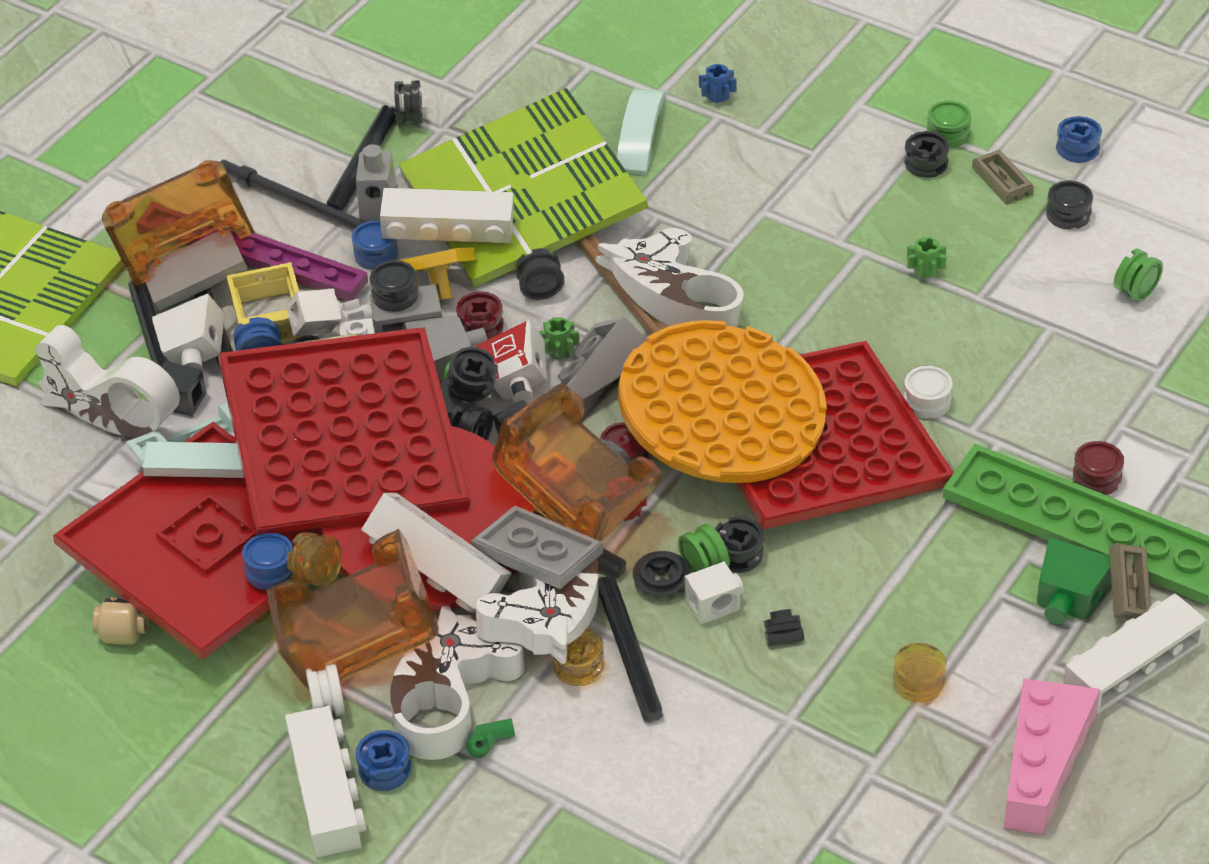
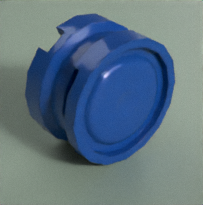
[1056,116,1102,163]
[351,220,399,270]
[233,317,282,351]
[242,533,296,590]
[356,730,411,791]

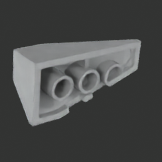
[531,316,646,424]

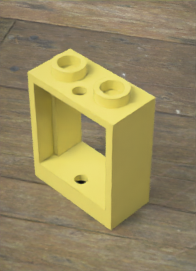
[227,262,307,344]

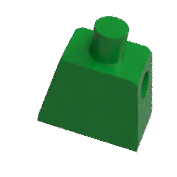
[1037,538,1111,624]

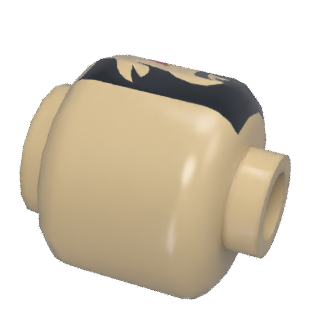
[92,597,150,646]

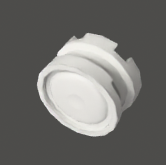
[903,366,953,419]
[306,664,345,717]

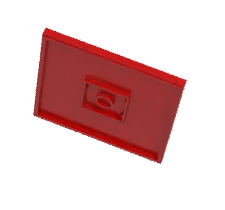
[53,422,334,660]

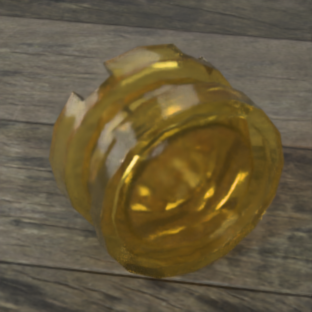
[287,532,342,586]
[553,628,605,686]
[893,643,946,703]

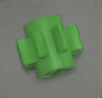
[907,237,947,278]
[538,317,580,359]

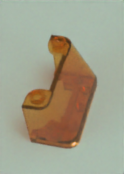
[102,160,255,286]
[492,382,663,542]
[266,529,439,689]

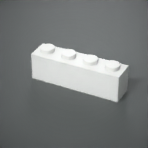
[380,188,514,243]
[361,493,512,613]
[1063,593,1207,714]
[285,705,366,858]

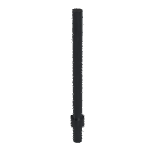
[218,159,366,230]

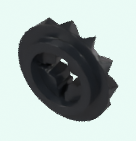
[633,551,691,600]

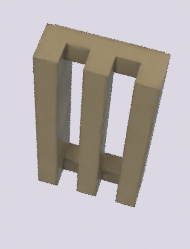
[972,149,1034,204]
[1109,543,1151,619]

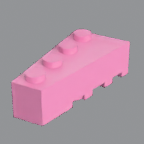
[1004,678,1100,834]

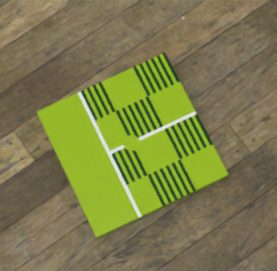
[398,88,649,288]
[0,211,128,387]

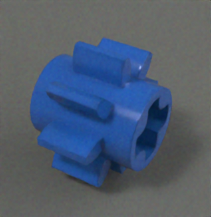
[699,64,737,103]

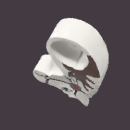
[596,228,744,327]
[36,325,180,437]
[476,558,598,664]
[390,606,525,760]

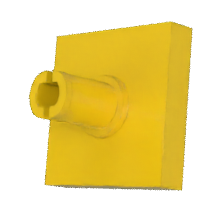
[399,247,476,300]

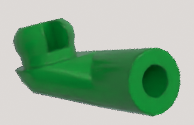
[466,718,515,758]

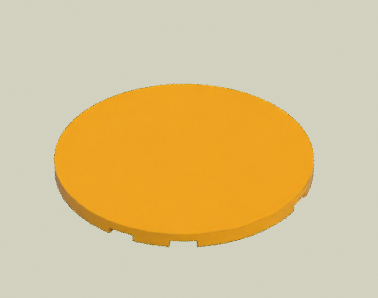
[618,320,827,483]

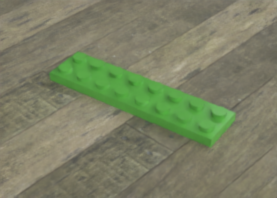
[942,444,1209,605]

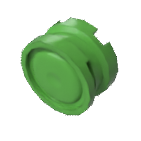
[927,101,971,148]
[1114,248,1163,302]
[678,524,730,573]

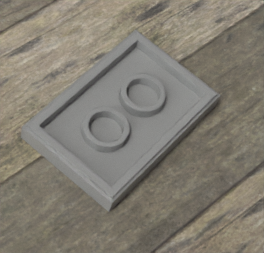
[140,227,248,311]
[471,506,603,589]

